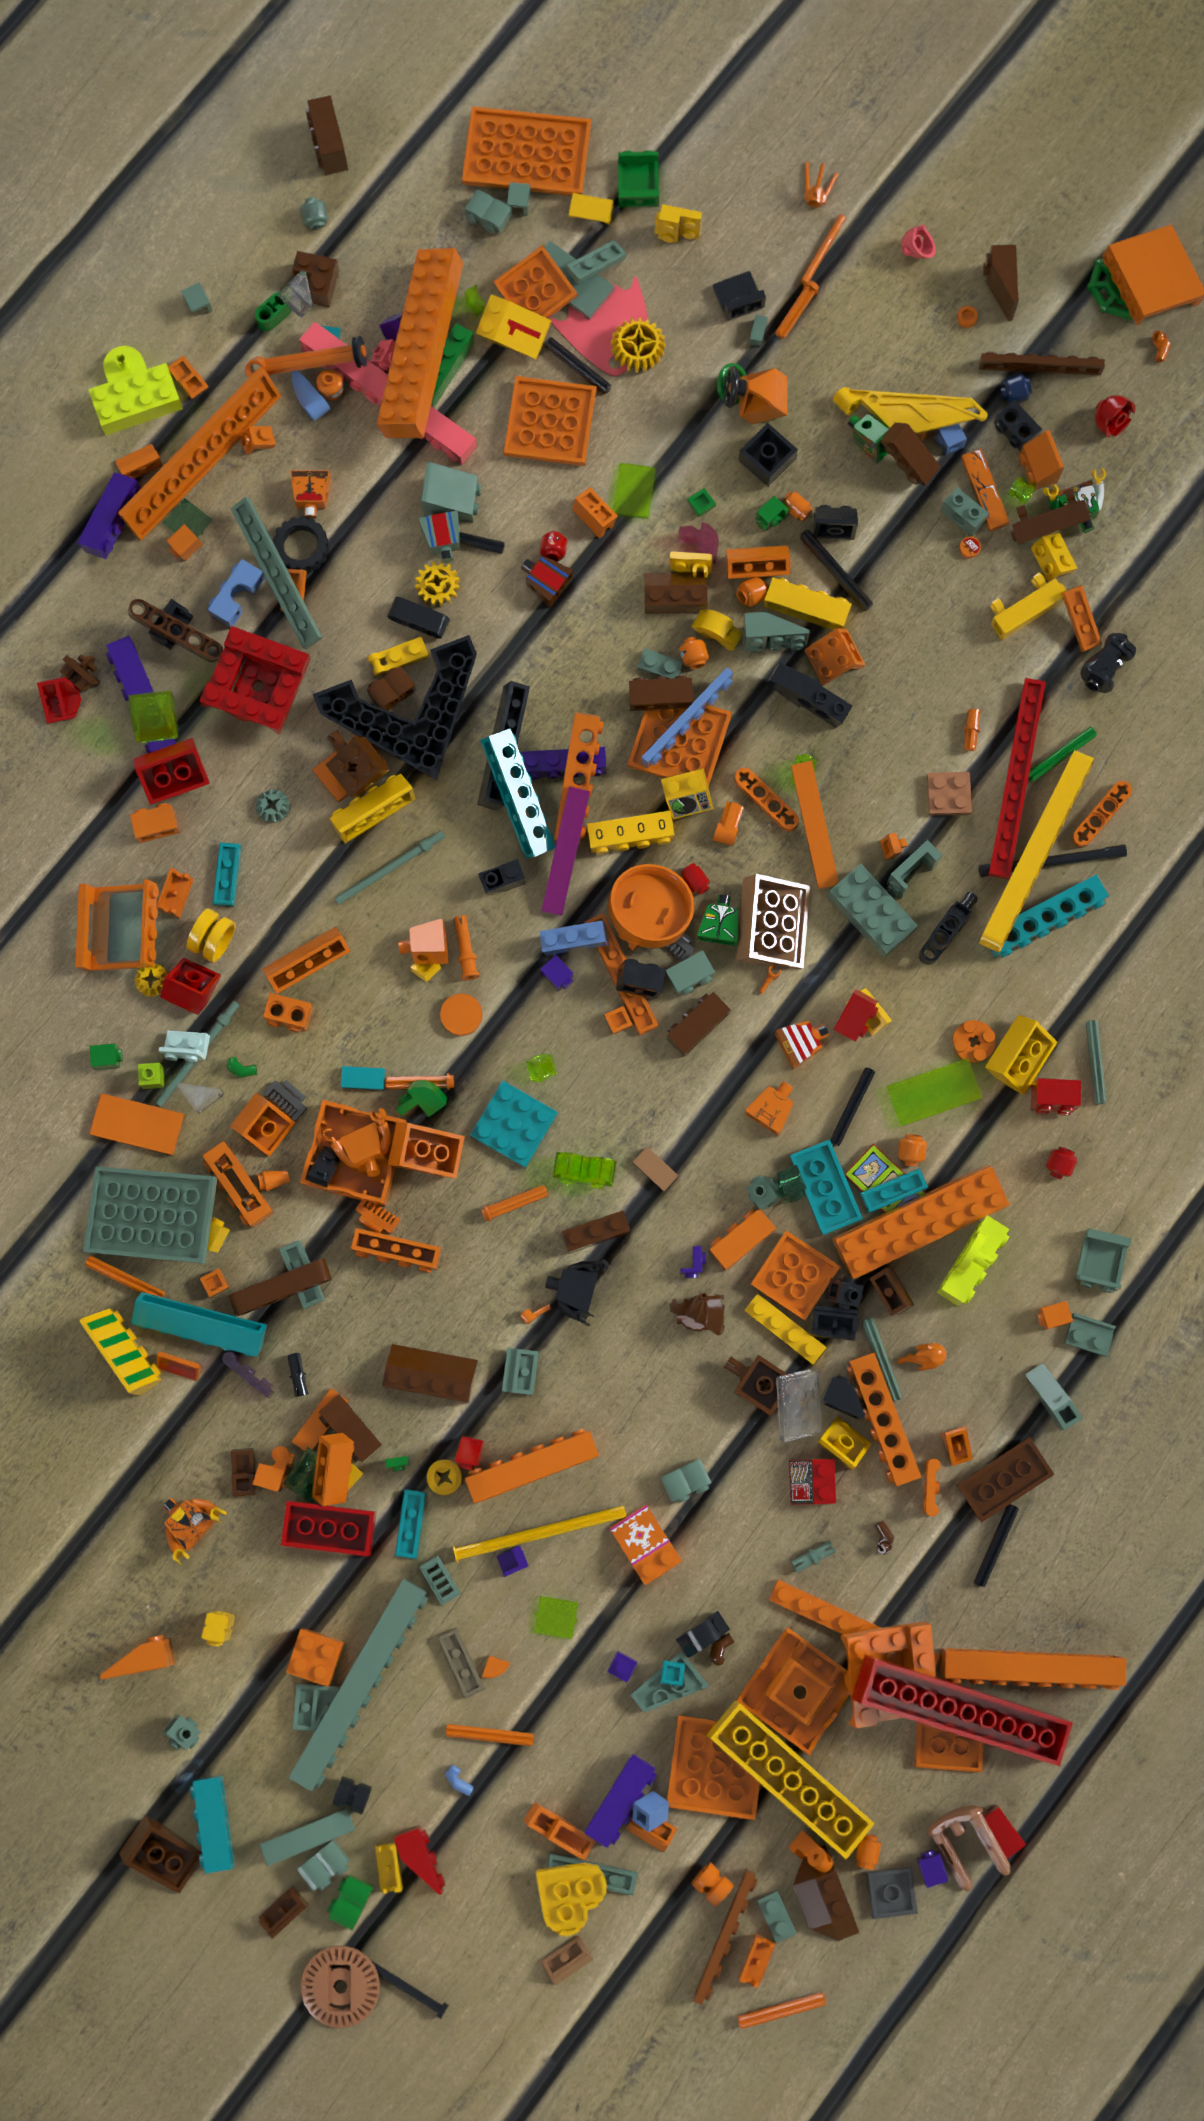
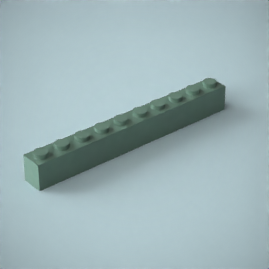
[289,1579,428,1792]

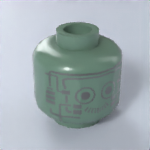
[300,197,329,230]

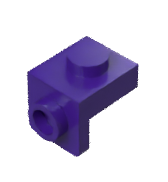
[680,1246,706,1278]

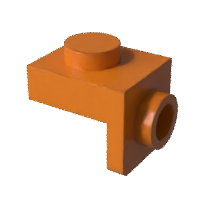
[241,426,276,454]

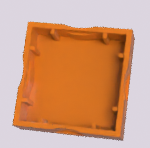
[300,1100,407,1206]

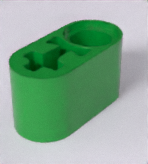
[255,292,291,331]

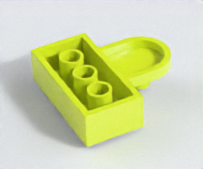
[88,346,183,436]
[936,1215,1010,1306]

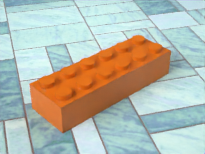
[465,1429,599,1504]

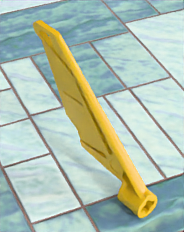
[833,387,988,434]

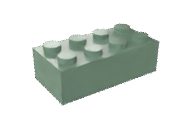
[827,864,918,958]

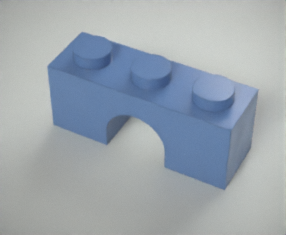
[208,559,265,628]
[539,921,609,956]

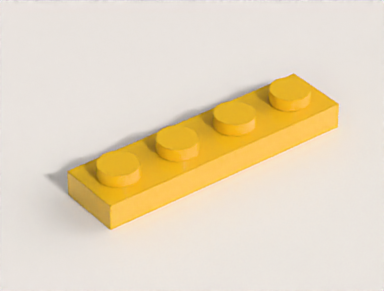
[744,1294,827,1365]

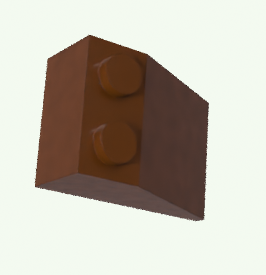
[983,245,1019,321]
[119,1815,202,1894]

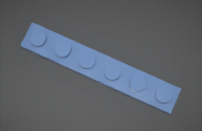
[641,668,733,768]

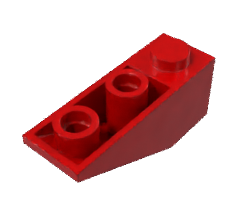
[454,1436,485,1470]
[393,1826,446,1895]

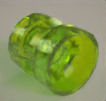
[1008,476,1036,505]

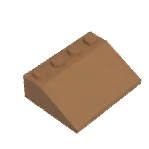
[736,874,810,969]

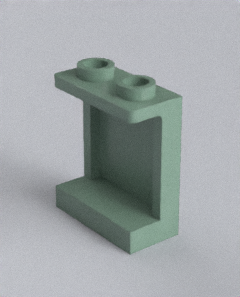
[887,840,942,899]
[1075,1228,1132,1293]

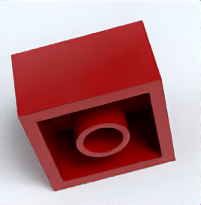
[1030,1078,1081,1116]

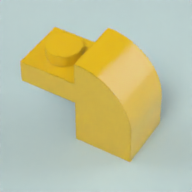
[691,609,743,651]

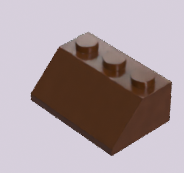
[644,572,708,614]

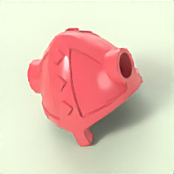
[901,224,936,259]

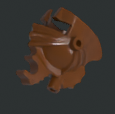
[670,1293,725,1335]

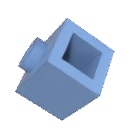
[934,424,967,455]
[633,1791,669,1832]

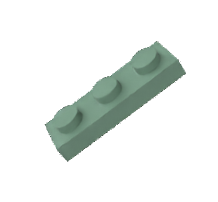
[566,240,627,284]
[279,1240,325,1309]

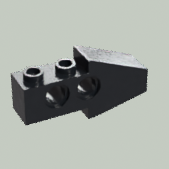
[766,663,852,728]

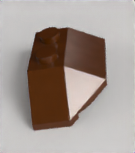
[793,1845,859,1941]

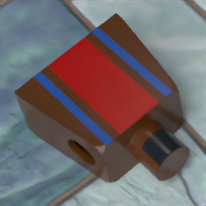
[521,556,573,608]

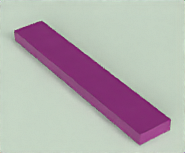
[541,786,590,916]

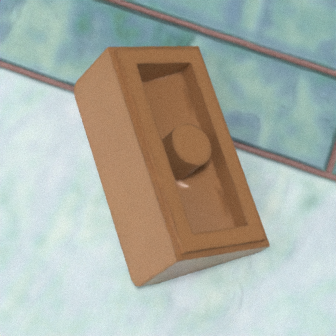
[541,1936,593,1985]

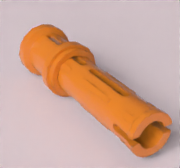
[453,915,480,981]

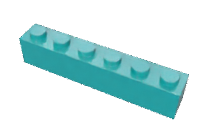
[131,1292,267,1357]

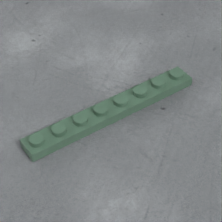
[230,497,323,649]

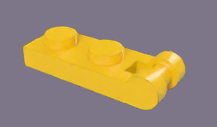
[367,637,429,677]

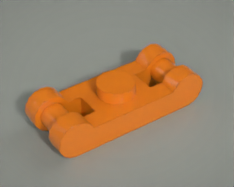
[923,1458,941,1517]

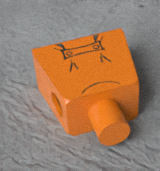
[744,1081,794,1136]

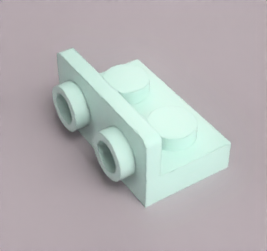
[159,1030,210,1062]

